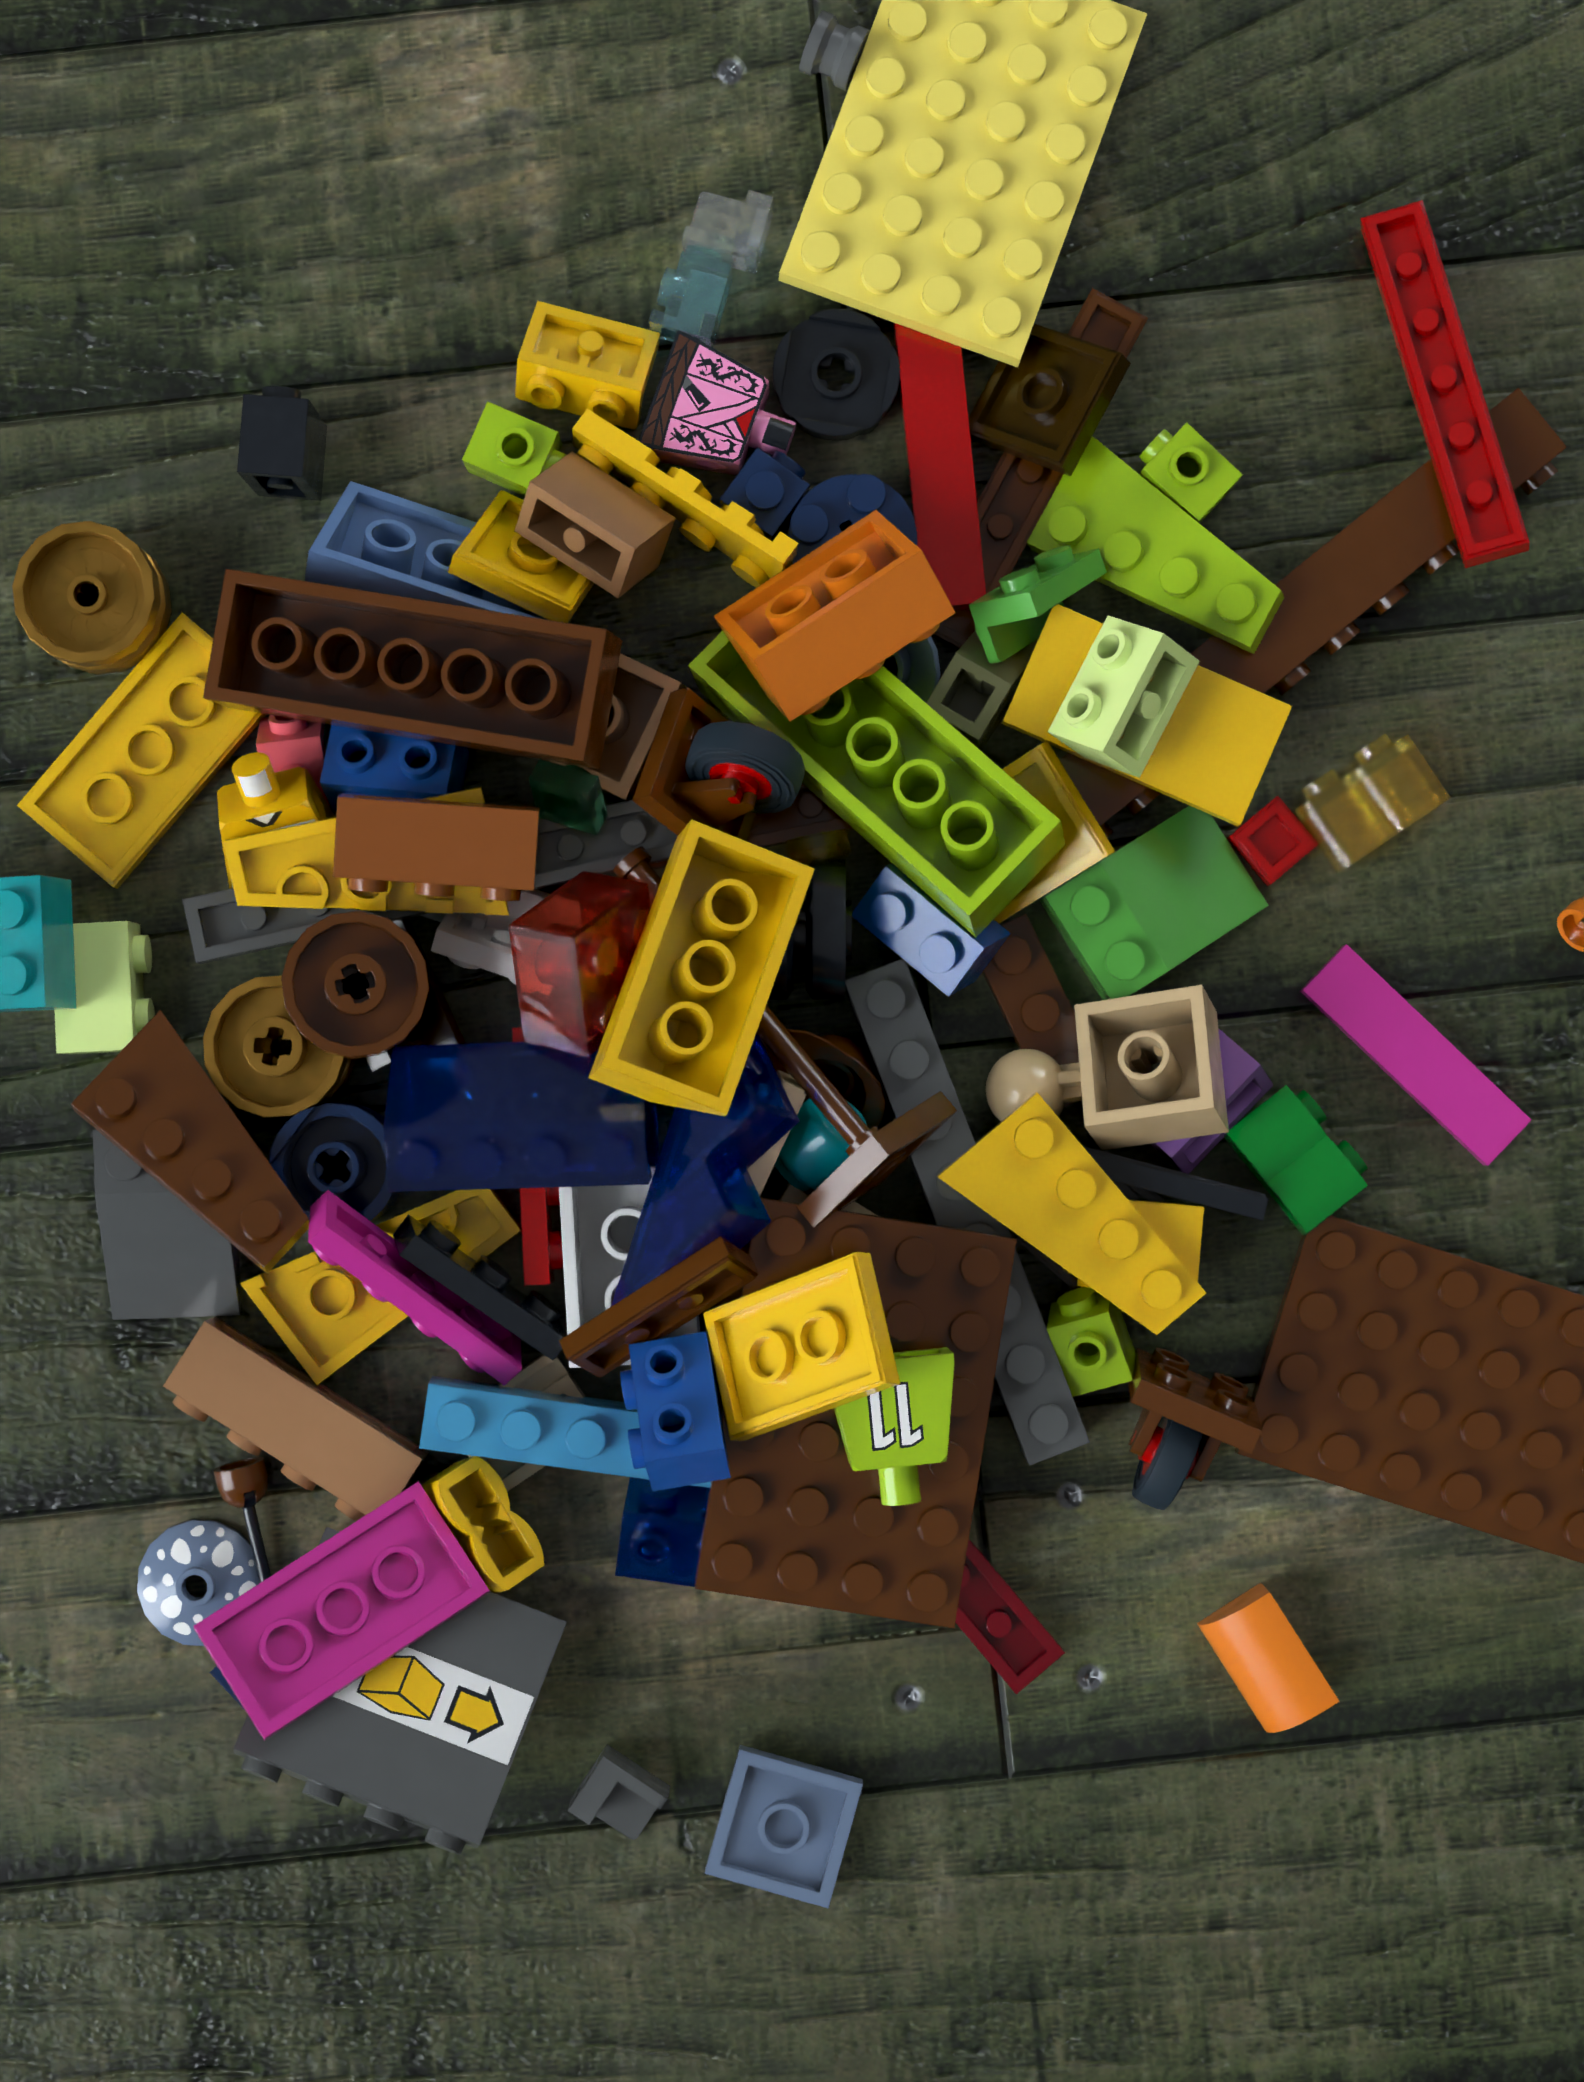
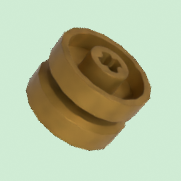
[12,521,172,675]
[203,976,356,1117]

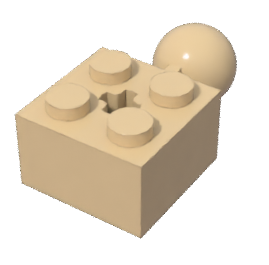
[986,985,1229,1151]

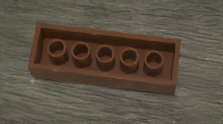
[203,569,622,769]

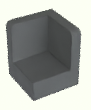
[568,1744,670,1840]

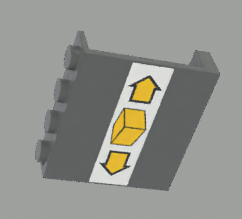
[233,1527,567,1855]

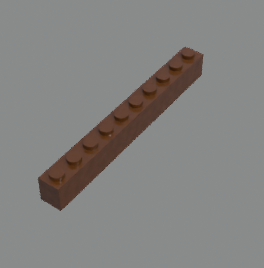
[1060,388,1567,837]

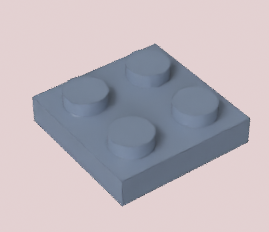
[705,1745,863,1908]

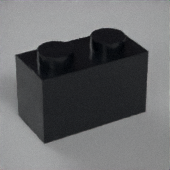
[237,386,327,501]

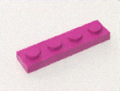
[308,1190,522,1386]

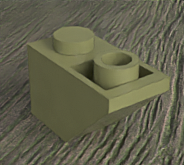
[926,631,1038,751]

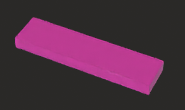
[1300,944,1532,1166]

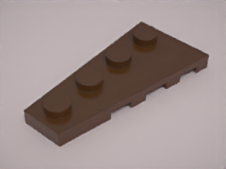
[71,1010,309,1274]

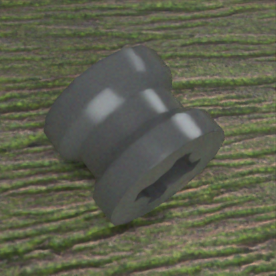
[799,10,870,91]

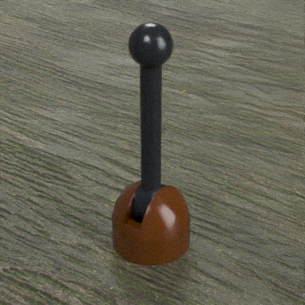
[213,1457,271,1583]

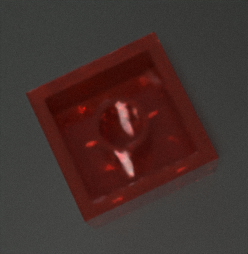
[508,871,651,1057]

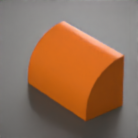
[1197,1583,1340,1733]

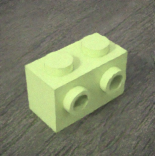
[1048,616,1200,778]

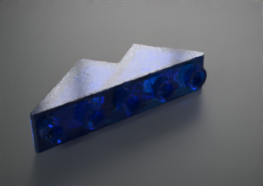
[611,1034,800,1306]

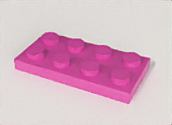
[193,1481,490,1741]

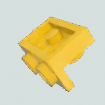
[515,301,660,429]

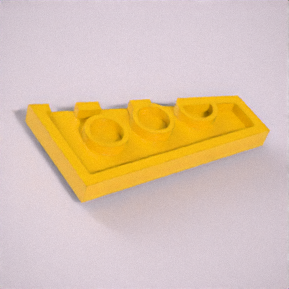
[572,409,799,588]
[223,786,509,916]
[936,1092,1206,1335]
[240,1179,522,1385]

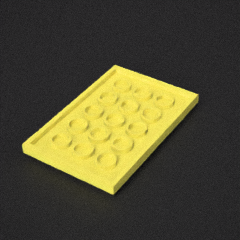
[779,0,1147,368]

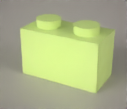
[54,921,155,1054]

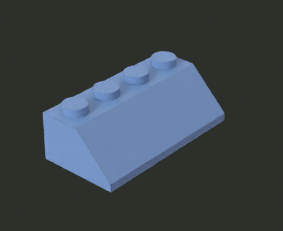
[304,481,573,623]

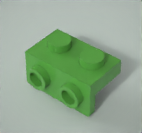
[969,545,1107,664]

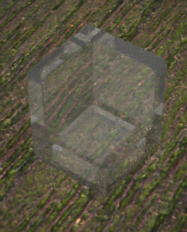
[682,190,774,274]

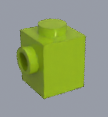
[462,401,567,497]
[1139,422,1243,523]
[1047,1287,1136,1397]

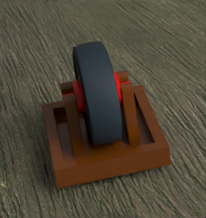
[632,687,805,841]
[1128,1348,1262,1510]

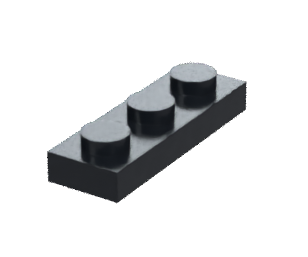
[393,1214,567,1360]

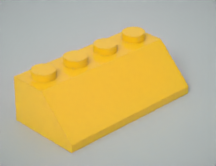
[588,819,815,1117]

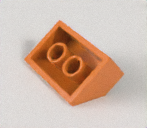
[714,510,956,722]

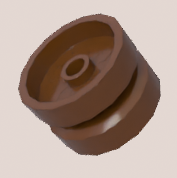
[281,911,429,1059]

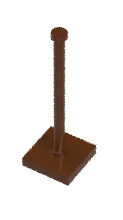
[613,847,957,1228]

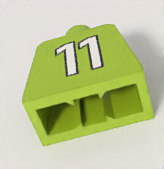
[834,1347,954,1506]

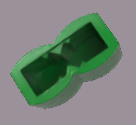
[1224,1085,1368,1236]

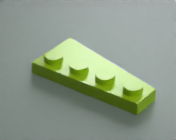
[1027,436,1284,654]

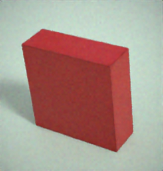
[1227,796,1319,886]

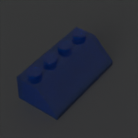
[383,1039,660,1192]

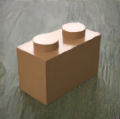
[515,452,676,598]

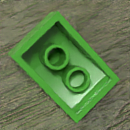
[1040,806,1269,1000]

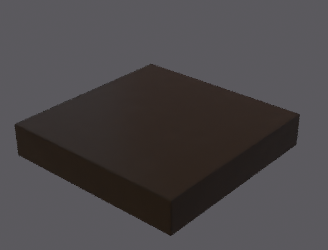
[969,324,1131,476]

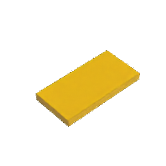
[1001,604,1292,827]
[17,612,267,889]

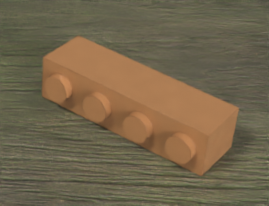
[163,1317,429,1521]

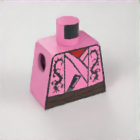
[638,330,797,475]

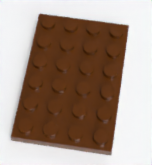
[694,1197,1017,1628]
[1235,1216,1584,1564]

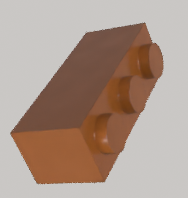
[333,793,540,901]

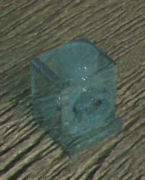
[649,245,733,348]

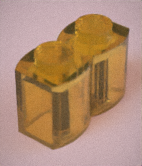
[1294,733,1451,873]

